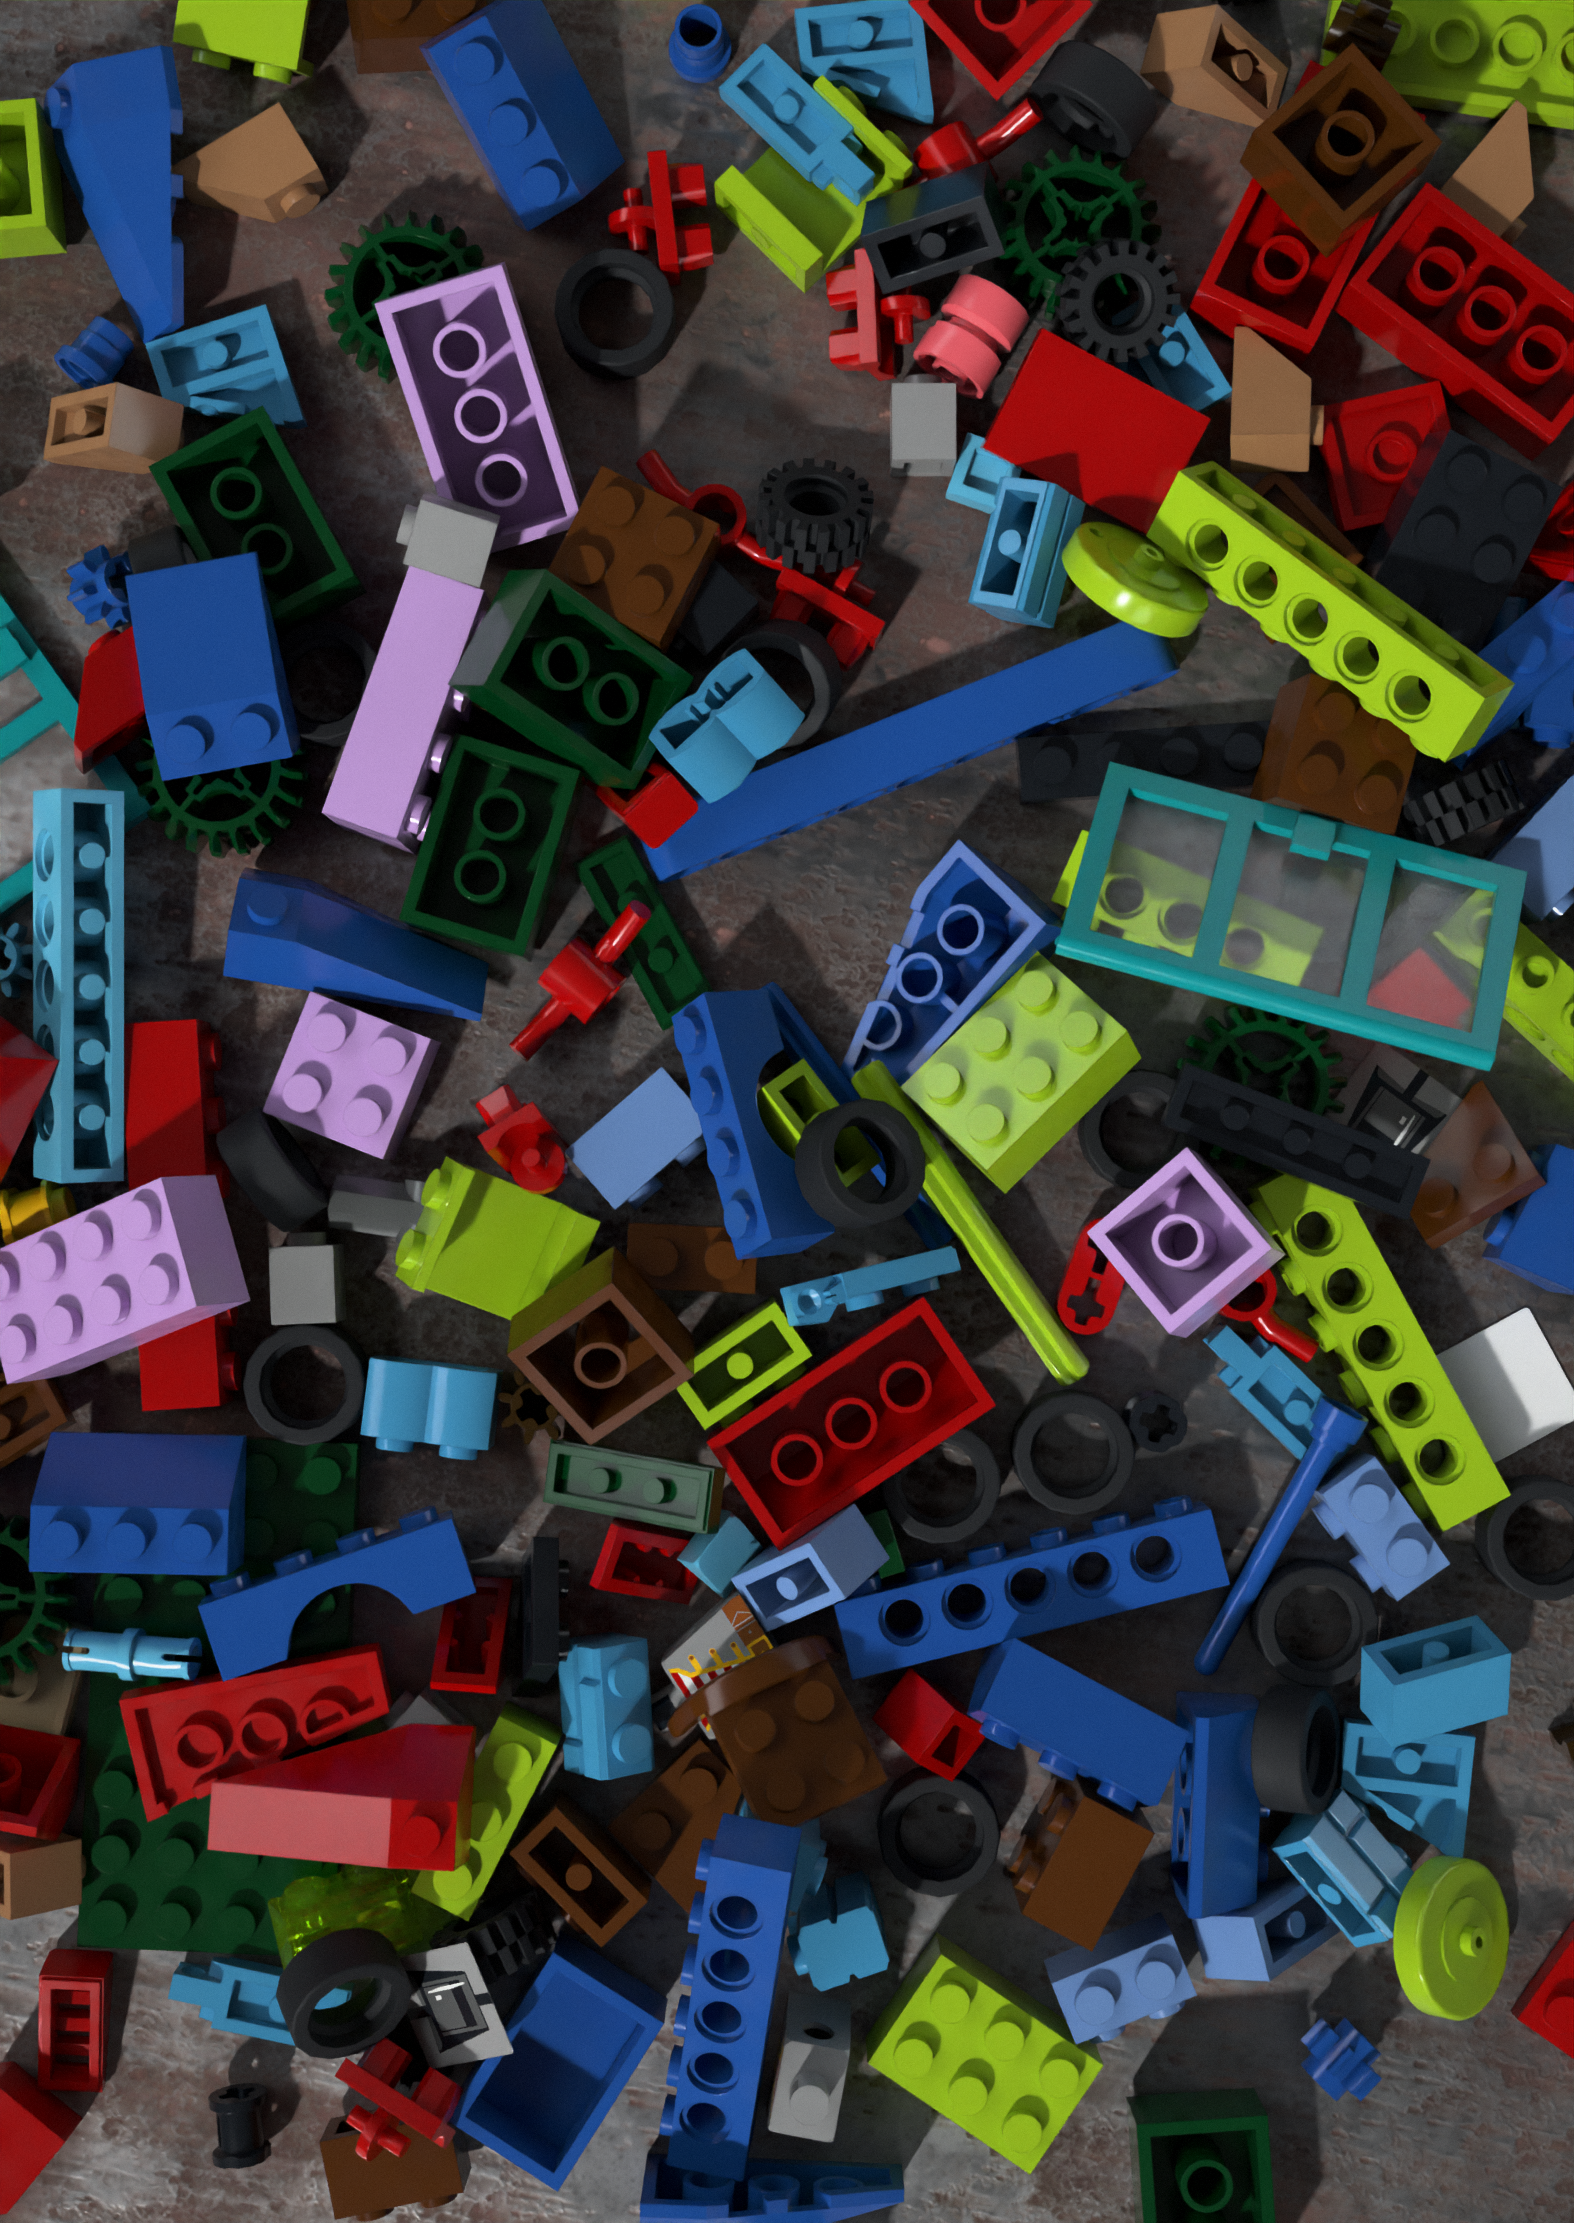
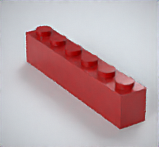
[124,1019,242,1411]

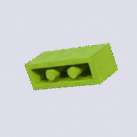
[410,1700,562,1921]

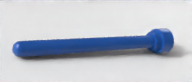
[1194,1396,1369,1675]

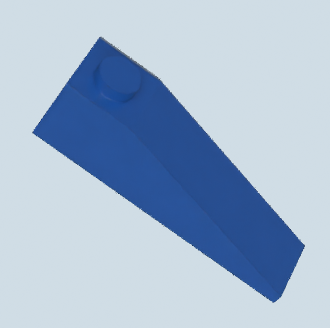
[44,45,184,345]
[840,839,1064,1095]
[223,867,489,1022]
[640,2153,904,2223]

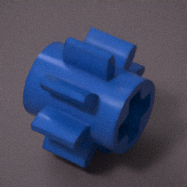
[67,545,134,630]
[1300,2017,1382,2101]

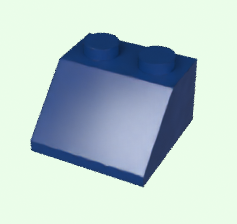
[1481,1144,1574,1295]

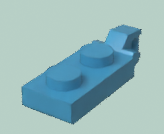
[719,43,875,206]
[780,1246,961,1327]
[1202,1322,1365,1477]
[168,1957,355,2046]

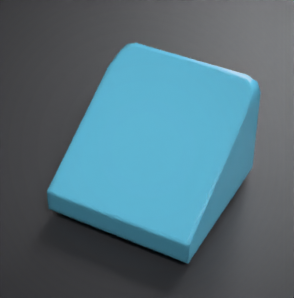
[677,1509,763,1599]

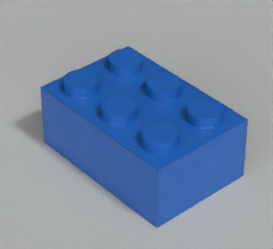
[448,1930,668,2192]

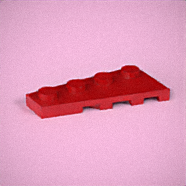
[119,1642,393,1823]

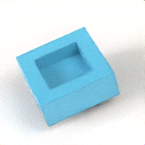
[945,432,1022,514]

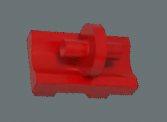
[608,150,714,286]
[826,248,931,381]
[768,558,886,672]
[476,1084,570,1194]
[335,2037,463,2162]

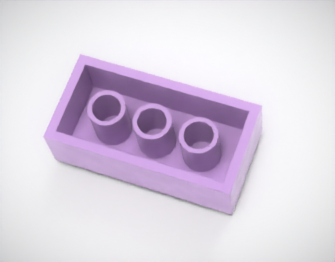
[374,261,581,553]
[322,566,491,854]
[0,1175,250,1384]

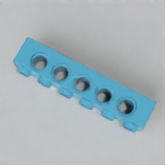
[33,788,124,1183]

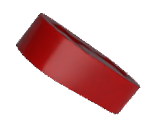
[1054,1217,1125,1335]

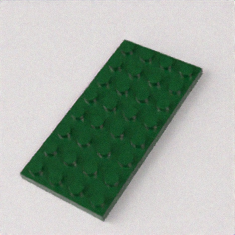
[77,1430,362,1956]

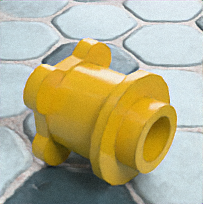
[0,1179,77,1246]

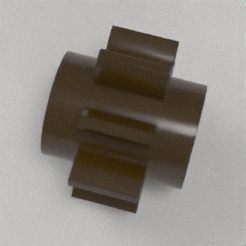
[1321,0,1402,73]
[497,1369,563,1445]

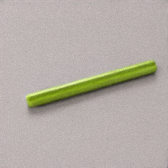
[851,1060,1090,1387]

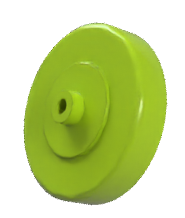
[1062,521,1209,638]
[1393,1855,1509,2021]

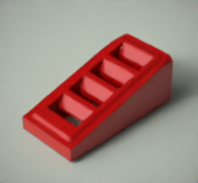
[586,758,698,849]
[38,1949,113,2093]

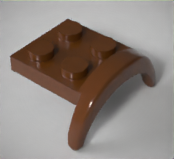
[667,1635,888,1828]

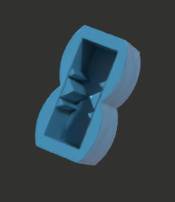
[648,648,805,804]
[360,1355,503,1460]

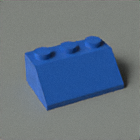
[419,0,625,232]
[29,1431,247,1575]
[967,1638,1190,1812]
[1169,1691,1270,1919]

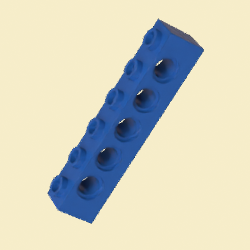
[834,1495,1230,1680]
[659,1813,802,2182]

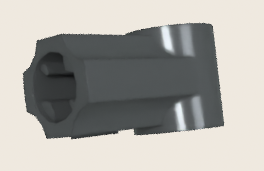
[328,1173,426,1243]

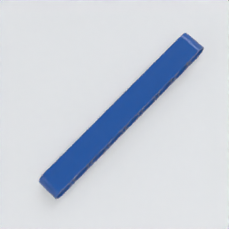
[640,621,1181,884]

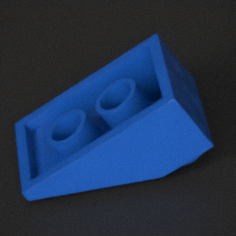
[125,551,302,781]

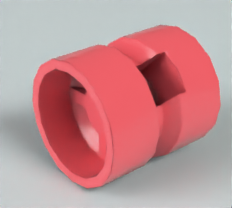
[913,274,1030,399]

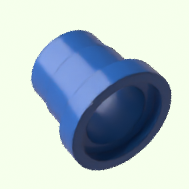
[669,4,732,83]
[54,316,134,390]

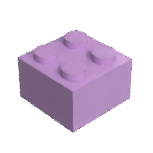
[262,991,441,1160]
[1087,1147,1286,1338]

